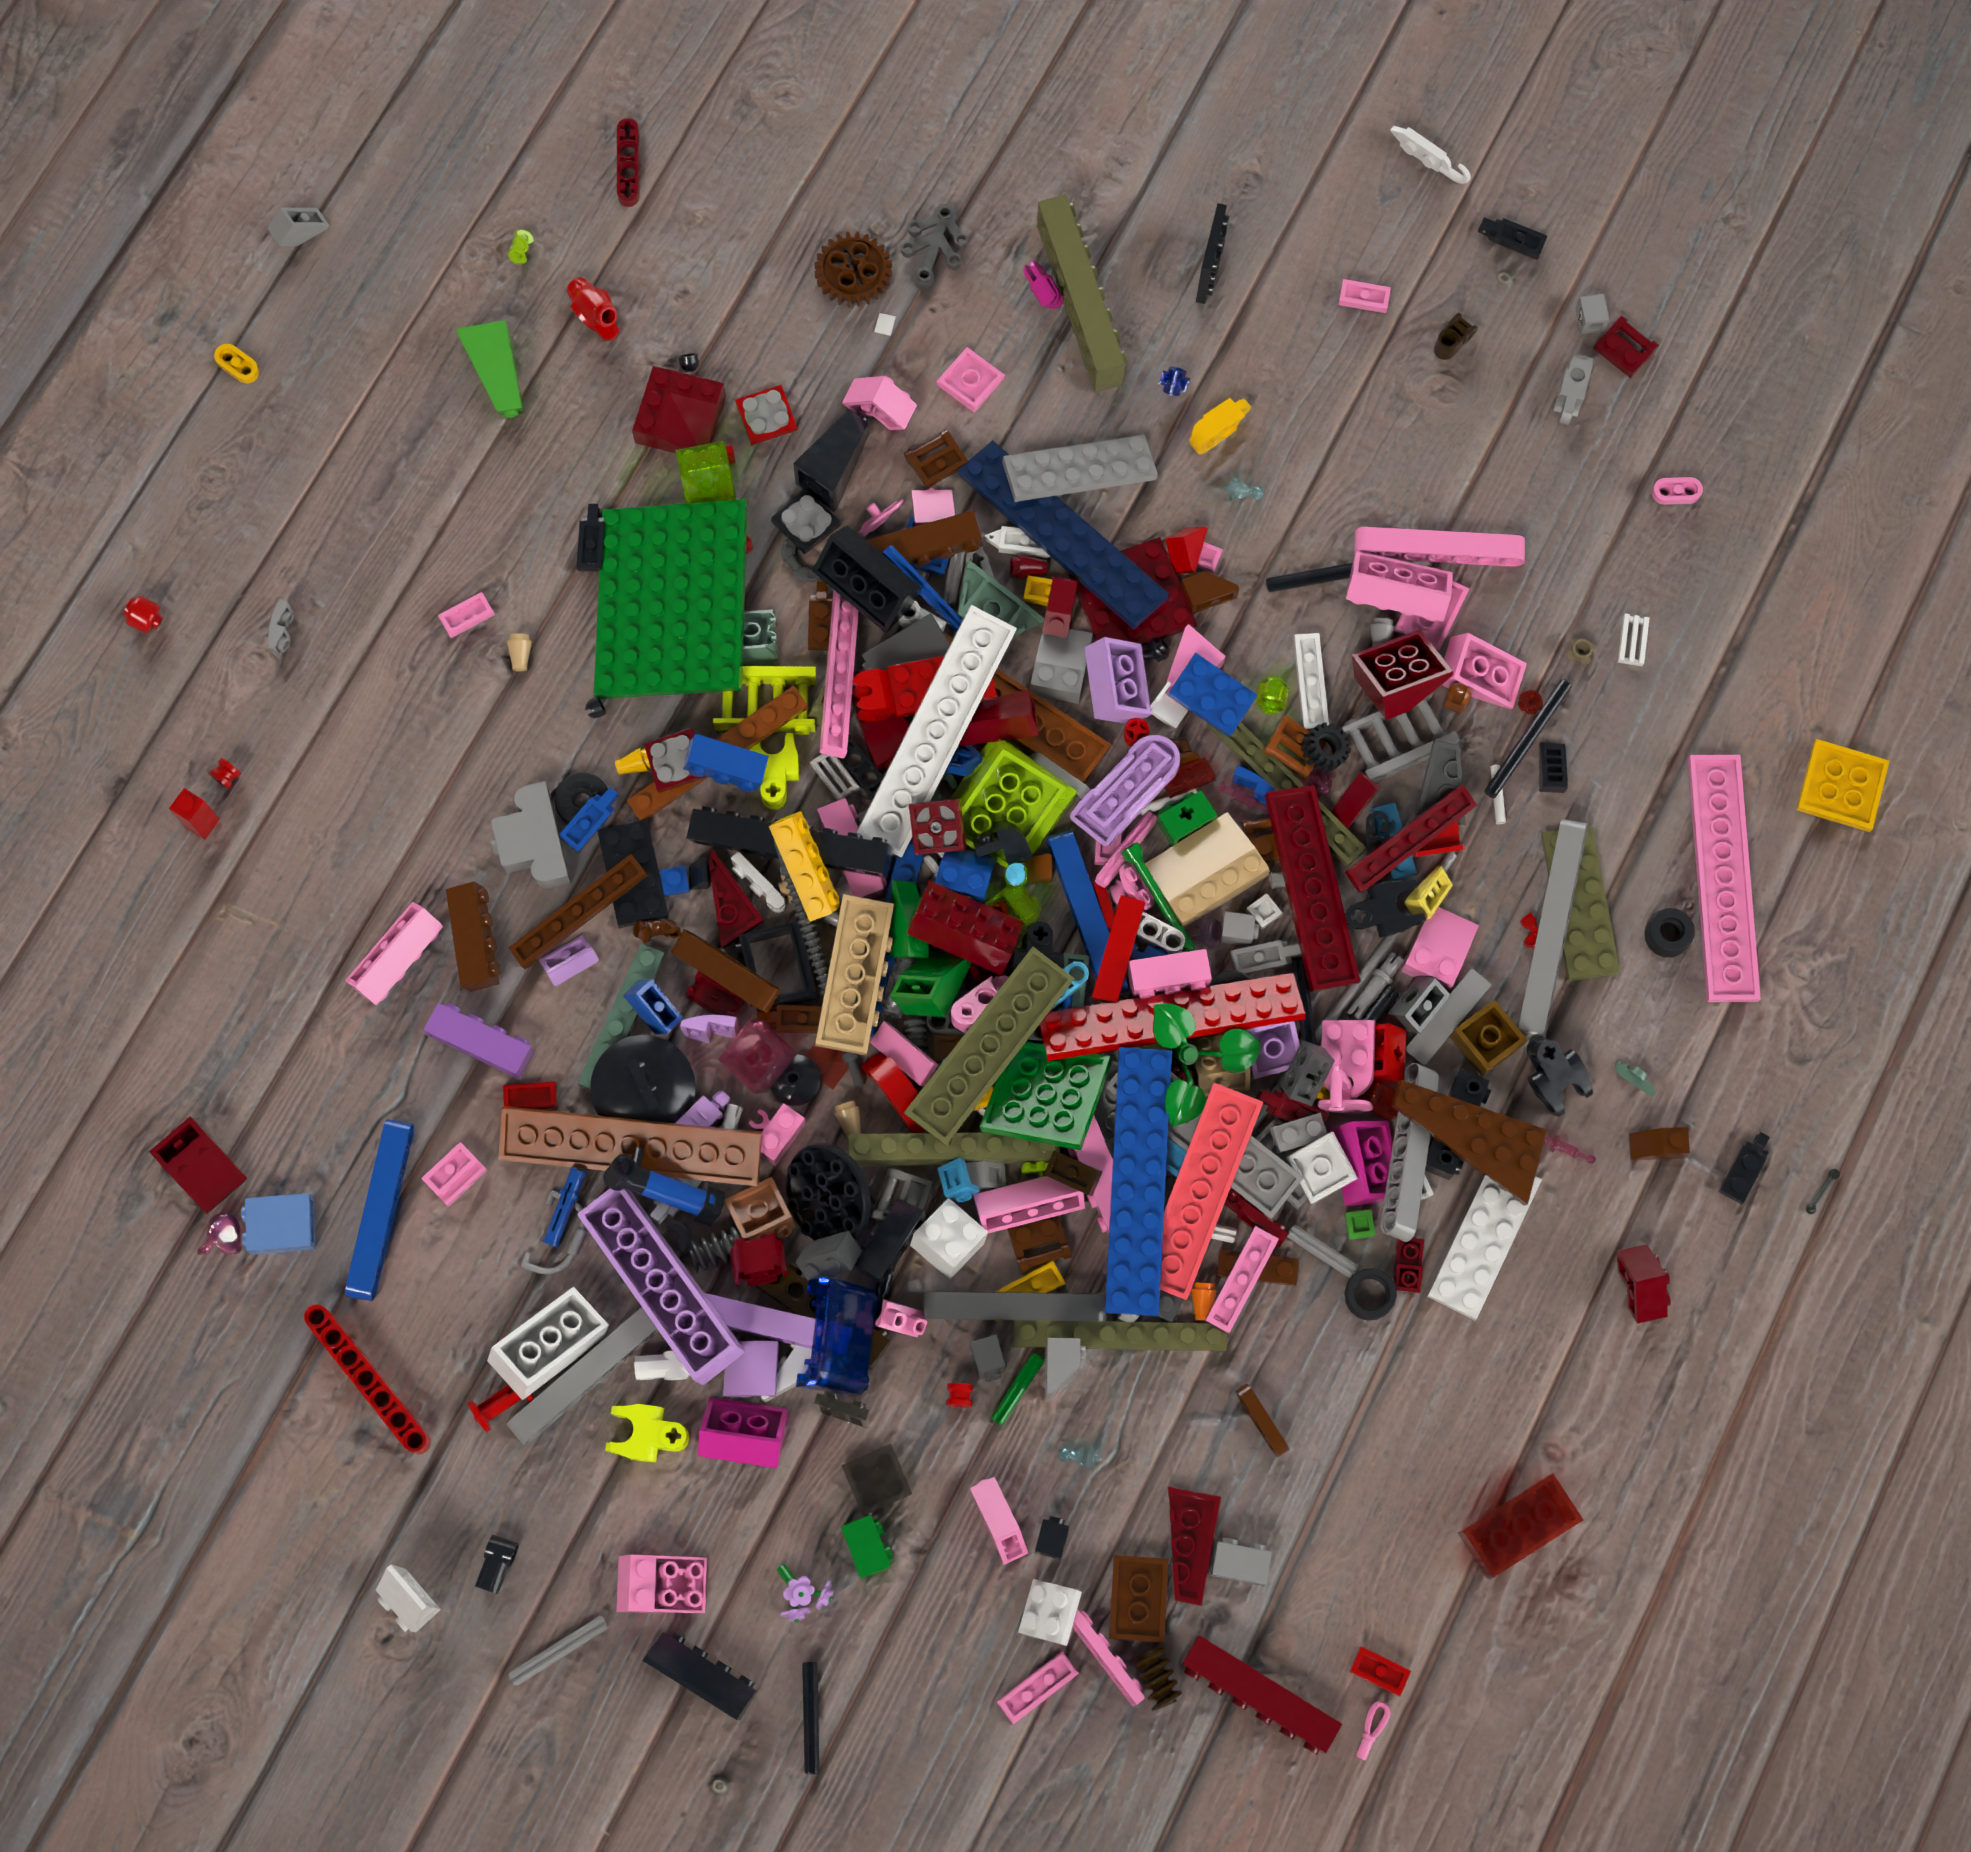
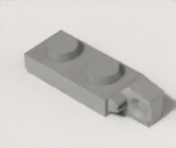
[1230,940,1302,975]

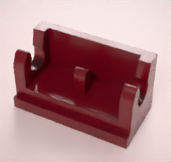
[687,971,745,1017]

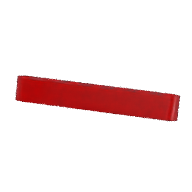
[304,1304,431,1455]

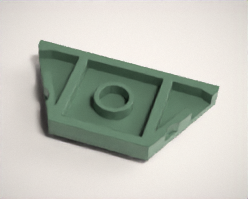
[957,560,1045,638]

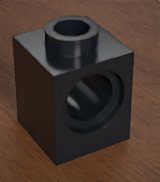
[1034,1516,1070,1560]

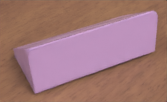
[539,934,599,986]

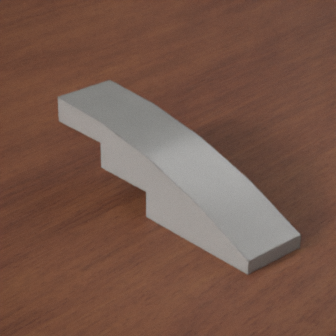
[1406,968,1492,1066]

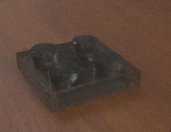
[841,1444,913,1516]

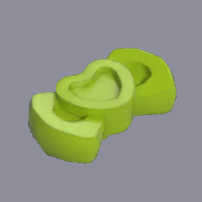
[507,229,534,265]
[1021,1161,1049,1178]

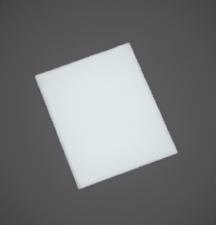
[874,313,896,336]

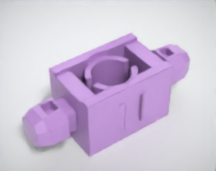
[676,1090,730,1127]

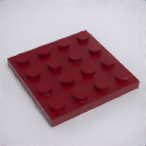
[1068,537,1197,646]

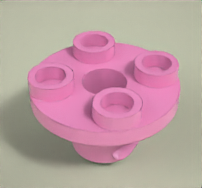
[1110,862,1154,910]

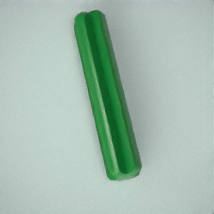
[991,1353,1044,1425]

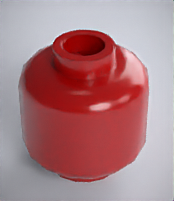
[123,596,163,633]

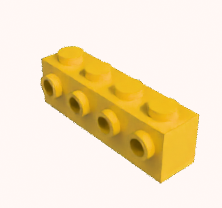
[769,811,841,921]

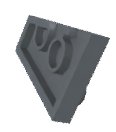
[1415,740,1466,825]

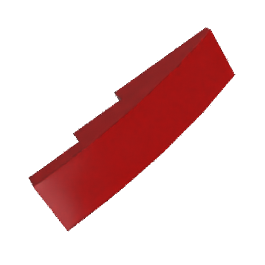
[1092,895,1145,1003]

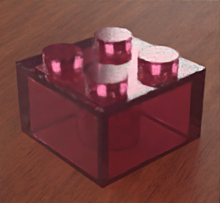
[718,1019,798,1094]

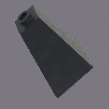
[793,409,869,512]

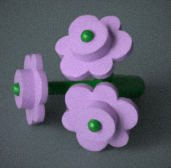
[777,1564,834,1622]

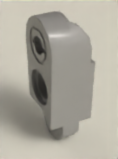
[1554,355,1594,425]

